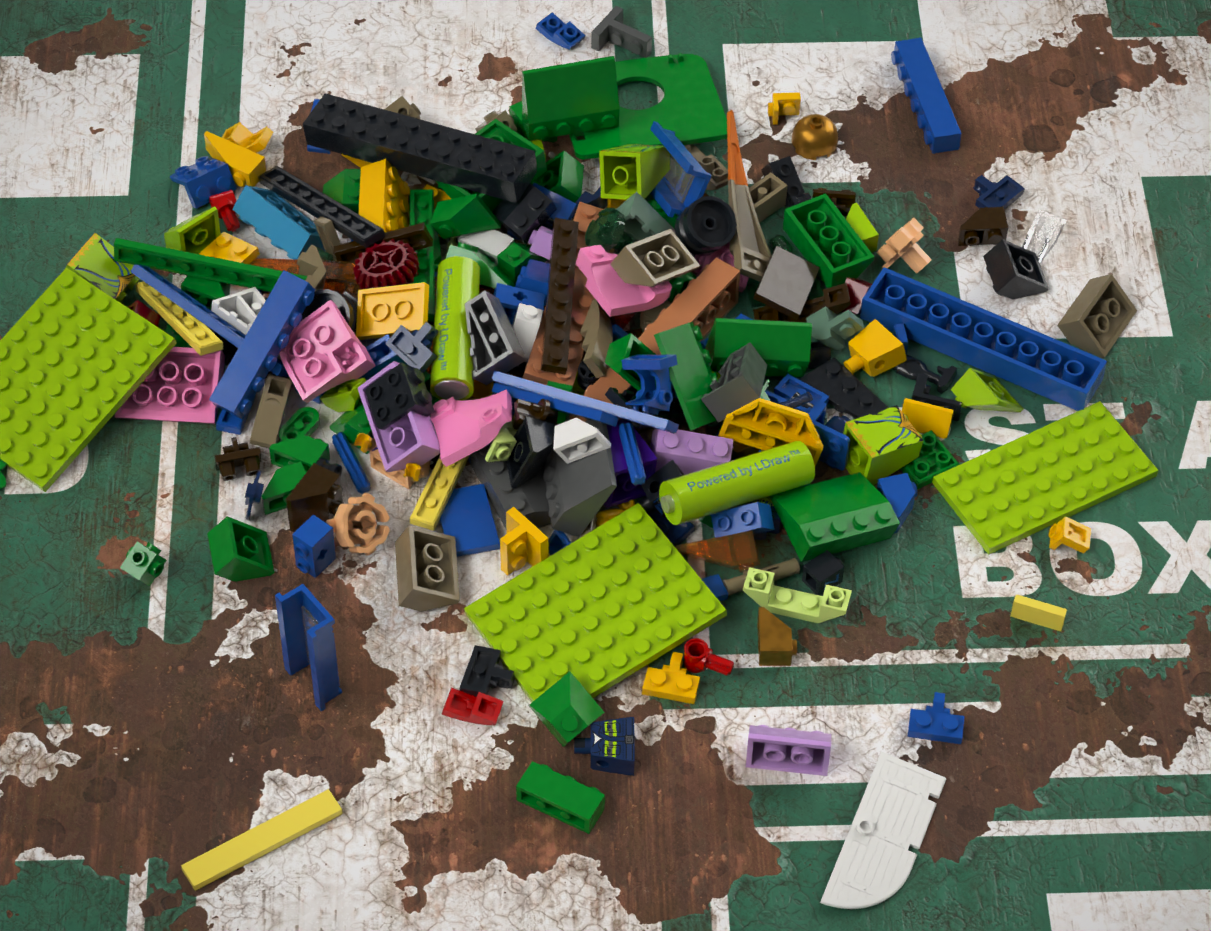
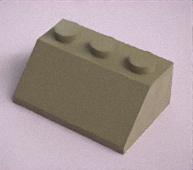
[610,229,700,287]
[1057,274,1137,358]
[395,525,460,612]

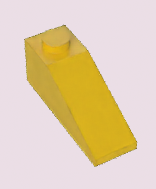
[204,131,266,187]

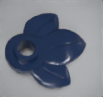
[245,470,264,521]

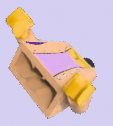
[354,433,431,489]

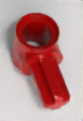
[209,190,240,232]
[683,638,734,676]

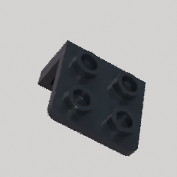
[365,363,435,430]

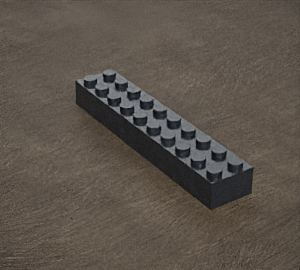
[303,93,538,203]

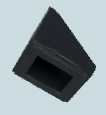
[808,341,831,369]

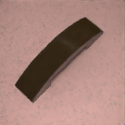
[753,283,851,323]

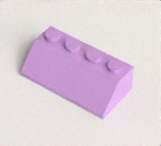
[358,361,440,472]

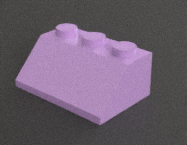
[650,429,734,475]
[746,725,831,776]

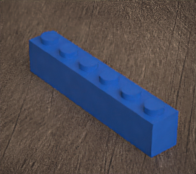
[891,38,962,154]
[209,270,315,419]

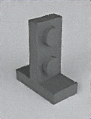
[591,6,652,58]

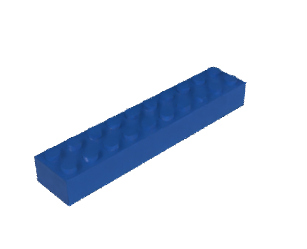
[860,267,1107,411]

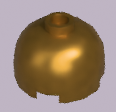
[791,114,838,160]

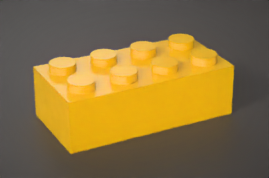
[358,159,410,233]

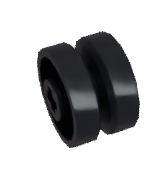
[675,196,737,256]
[301,289,357,335]

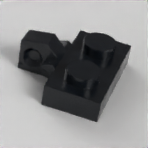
[459,645,515,697]

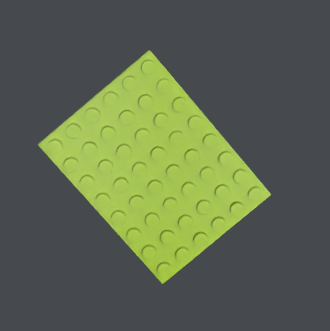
[0,267,177,492]
[464,503,727,702]

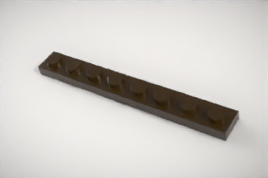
[541,218,579,375]

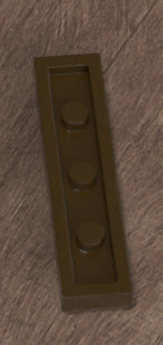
[333,222,433,270]

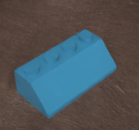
[232,185,325,262]

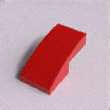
[442,687,504,725]

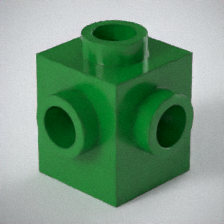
[120,541,167,586]

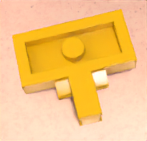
[642,652,700,704]

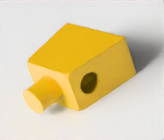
[843,319,907,377]

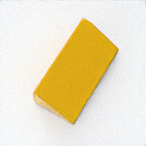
[902,398,954,439]

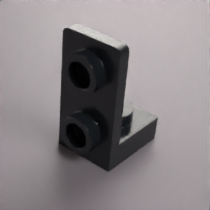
[761,156,805,207]
[912,373,962,421]

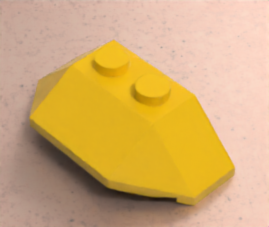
[718,398,824,466]

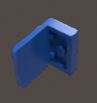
[170,156,237,209]
[806,400,851,471]

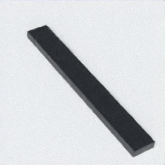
[258,166,386,248]

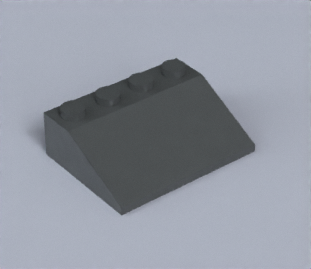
[543,419,617,537]
[470,443,551,529]

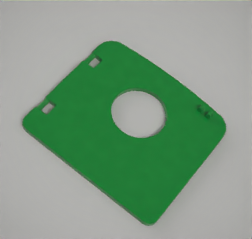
[569,53,727,160]

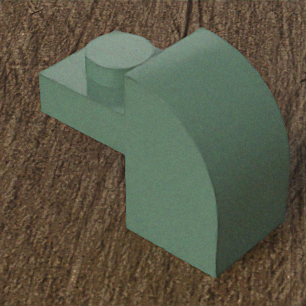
[806,306,864,351]

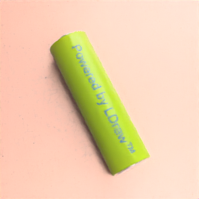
[430,256,480,401]
[659,441,815,525]

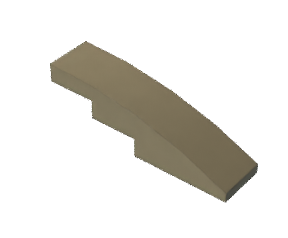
[580,299,613,378]

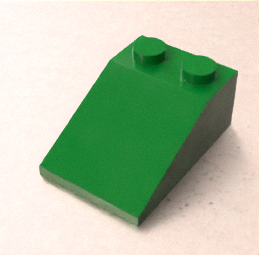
[446,242,516,288]

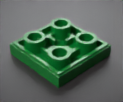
[900,430,960,490]

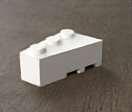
[211,287,280,358]

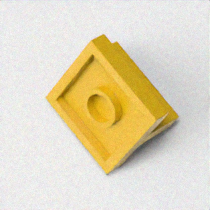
[500,507,549,576]

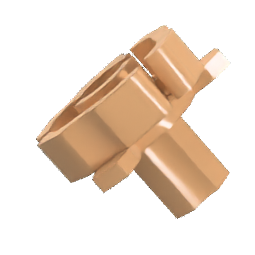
[876,218,932,274]
[326,493,390,555]

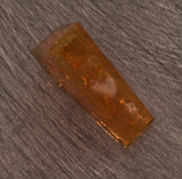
[676,531,760,572]

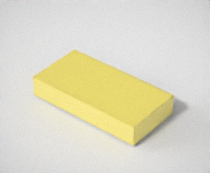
[1010,595,1067,632]

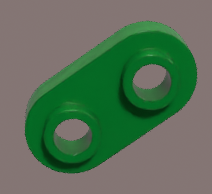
[279,407,320,442]

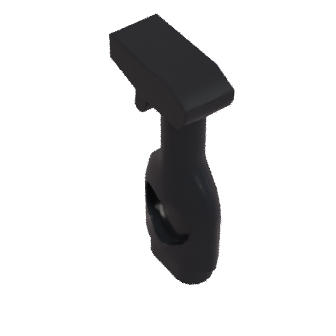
[892,355,957,394]

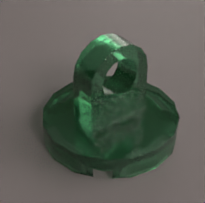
[585,208,633,252]

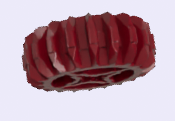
[353,239,420,289]

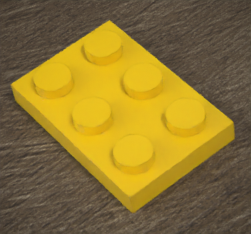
[356,282,429,340]

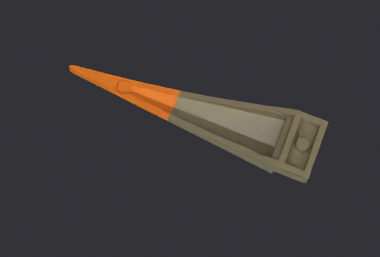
[727,110,772,282]

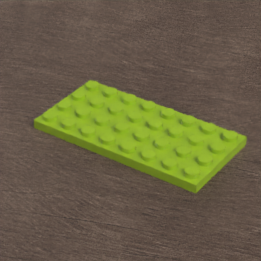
[932,401,1158,555]

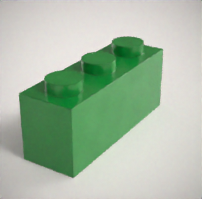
[516,761,605,834]

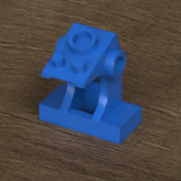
[621,354,678,415]

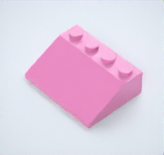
[115,347,225,424]

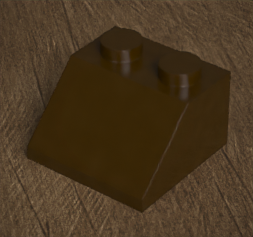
[286,463,344,532]

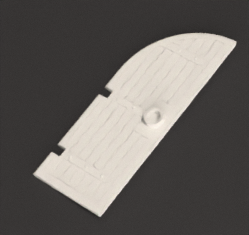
[820,751,946,909]

